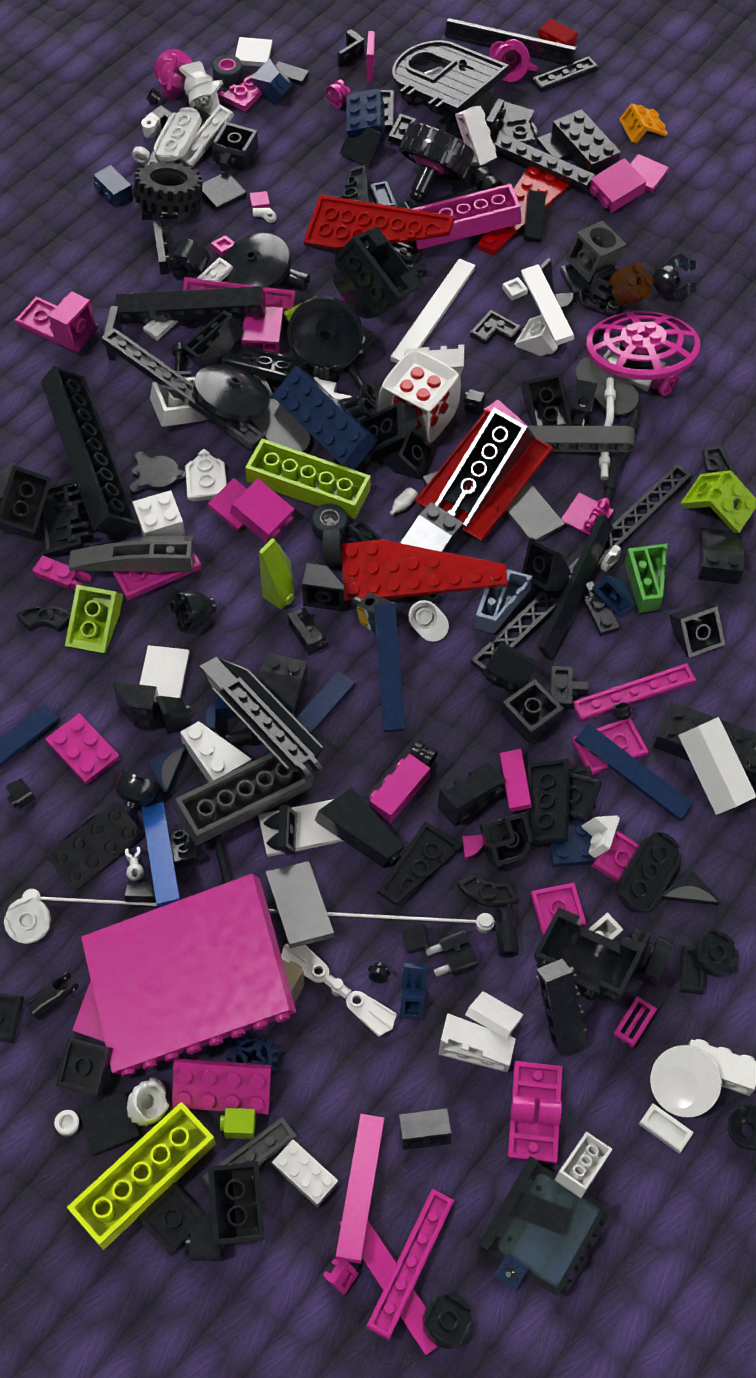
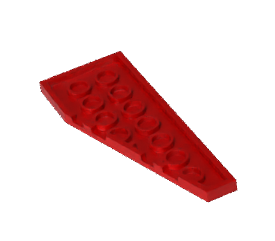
[303,195,455,251]
[342,539,508,604]

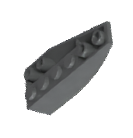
[69,535,195,572]

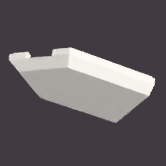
[185,449,226,501]

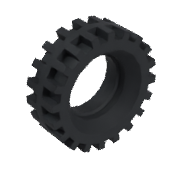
[134,161,203,215]

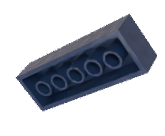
[272,366,378,470]

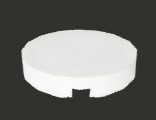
[4,897,51,944]

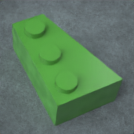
[624,543,667,613]

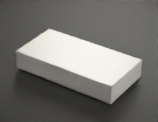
[639,1104,694,1154]

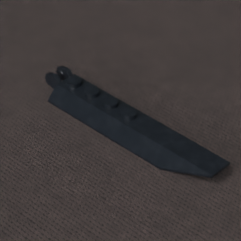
[199,657,324,782]

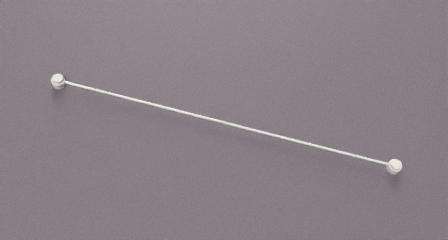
[22,889,495,934]

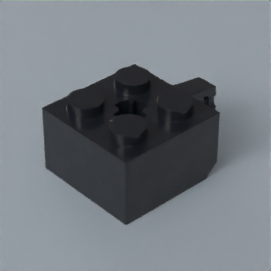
[212,121,258,172]

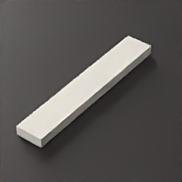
[143,257,233,341]
[521,264,574,345]

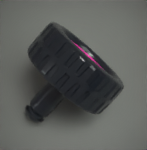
[399,122,475,203]

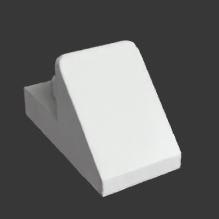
[581,815,620,858]

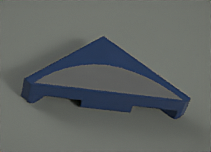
[148,744,186,796]

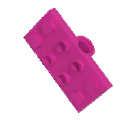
[507,1061,563,1165]

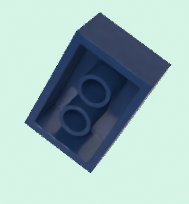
[346,89,385,141]

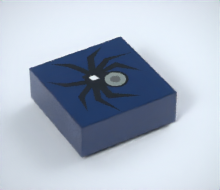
[494,1253,529,1291]

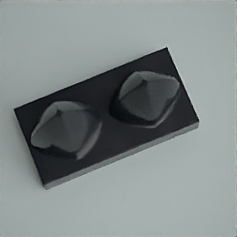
[263,804,297,855]

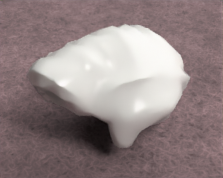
[127,1078,169,1127]

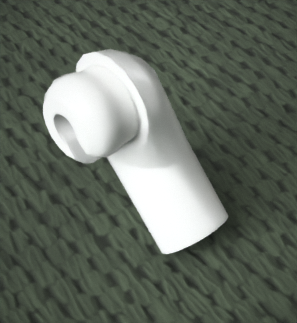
[253,208,277,223]

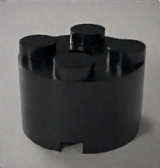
[167,239,210,280]

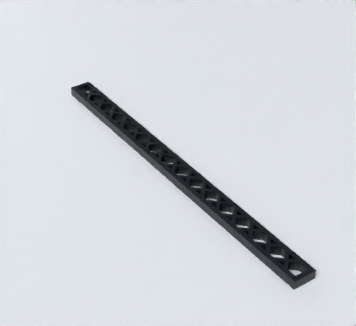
[471,464,692,672]

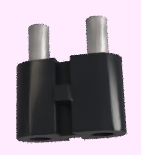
[425,928,479,977]

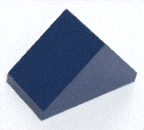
[592,575,635,617]

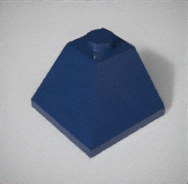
[249,58,294,105]

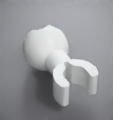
[125,847,144,881]

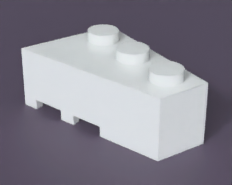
[404,345,464,377]
[180,721,252,782]
[438,1013,516,1073]

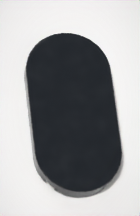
[616,832,681,913]

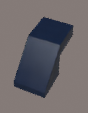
[206,698,234,733]
[400,963,427,1020]

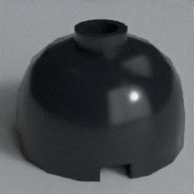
[115,770,161,809]

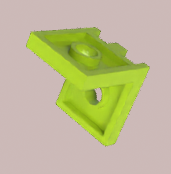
[680,470,756,533]

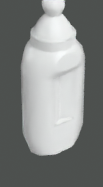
[390,488,418,515]

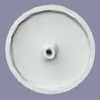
[650,1045,722,1117]

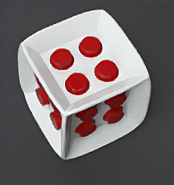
[378,350,461,444]

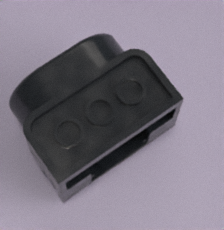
[332,226,422,319]

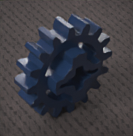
[226,1033,279,1074]

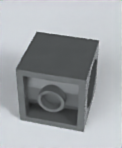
[566,221,626,283]

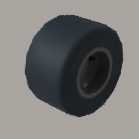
[312,504,347,541]

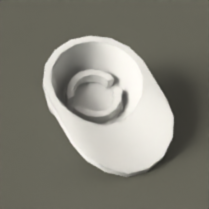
[408,600,449,642]

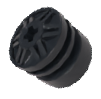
[628,926,674,987]

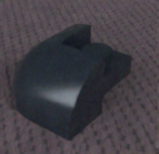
[479,812,532,867]

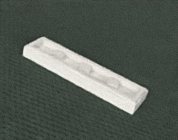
[178,104,234,167]

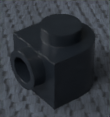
[463,389,486,415]
[6,778,36,809]

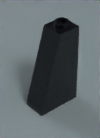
[315,787,404,867]

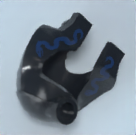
[653,253,696,301]

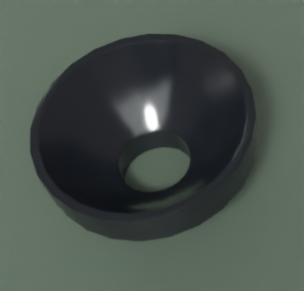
[727,1104,756,1150]

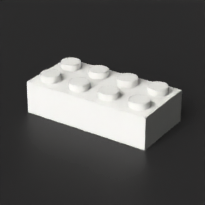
[555,1132,612,1198]
[272,1140,338,1207]

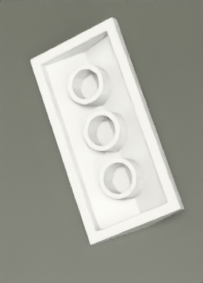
[678,717,756,815]

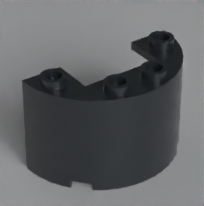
[534,907,646,1002]

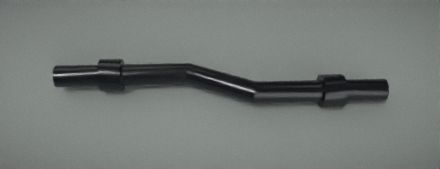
[603,409,641,501]

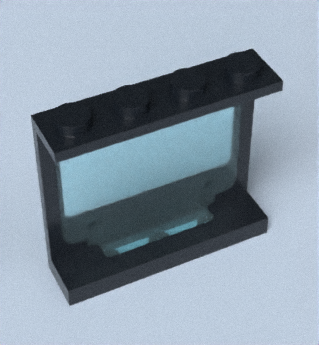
[479,1156,610,1297]

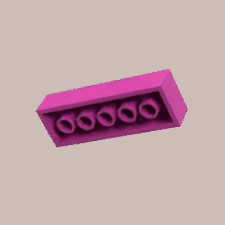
[413,184,522,250]

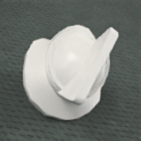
[179,61,224,115]

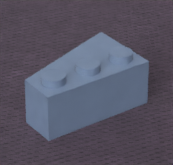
[474,569,533,634]

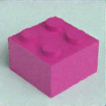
[48,291,96,350]

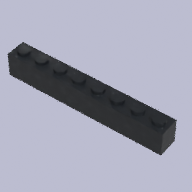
[115,286,266,324]

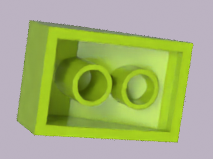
[65,585,123,654]

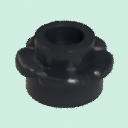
[146,88,161,105]
[612,702,633,720]
[368,962,391,983]

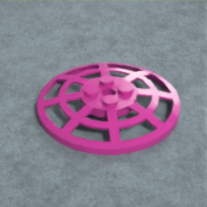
[586,311,700,380]

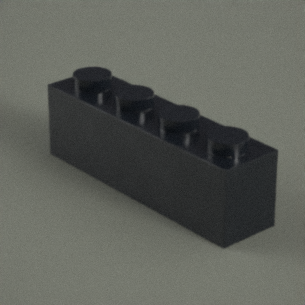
[536,959,588,1056]

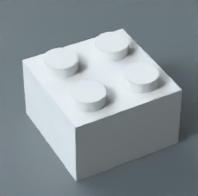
[133,490,185,537]

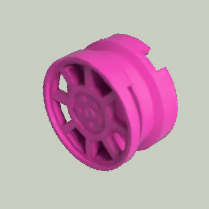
[326,80,351,109]
[651,365,680,396]

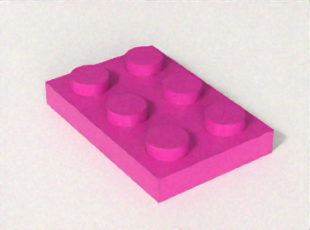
[45,713,120,785]

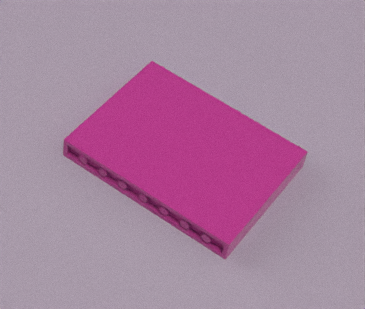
[81,874,297,1077]

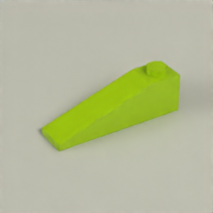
[259,538,295,610]

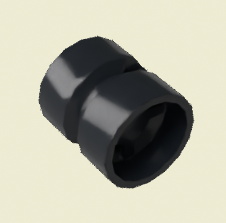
[470,166,503,192]

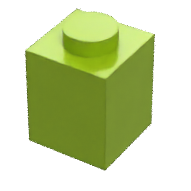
[220,1108,256,1139]

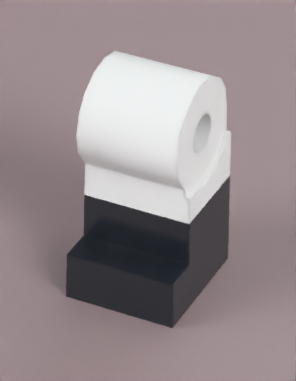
[141,106,172,138]

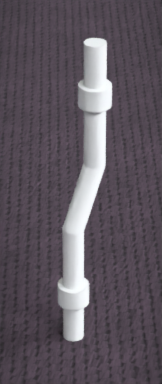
[599,378,616,480]

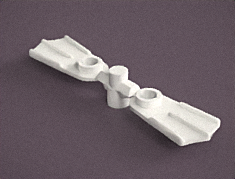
[281,944,397,1037]

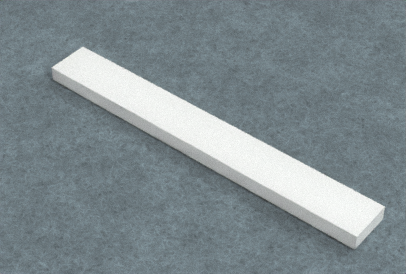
[390,259,475,363]

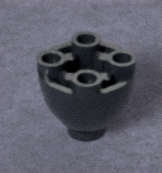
[170,590,217,632]

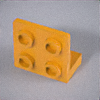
[619,103,668,144]

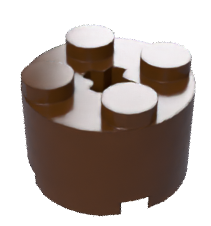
[610,262,654,306]

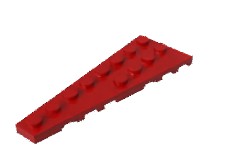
[477,166,573,255]

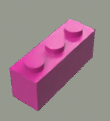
[369,754,430,824]

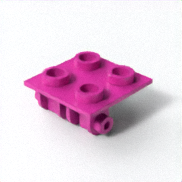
[561,493,614,535]

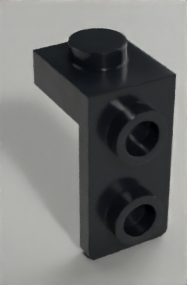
[338,29,365,67]

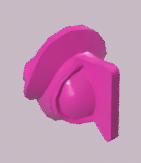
[489,39,538,82]
[154,49,193,99]

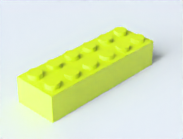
[67,1102,216,1250]

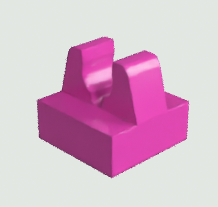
[323,1259,359,1295]

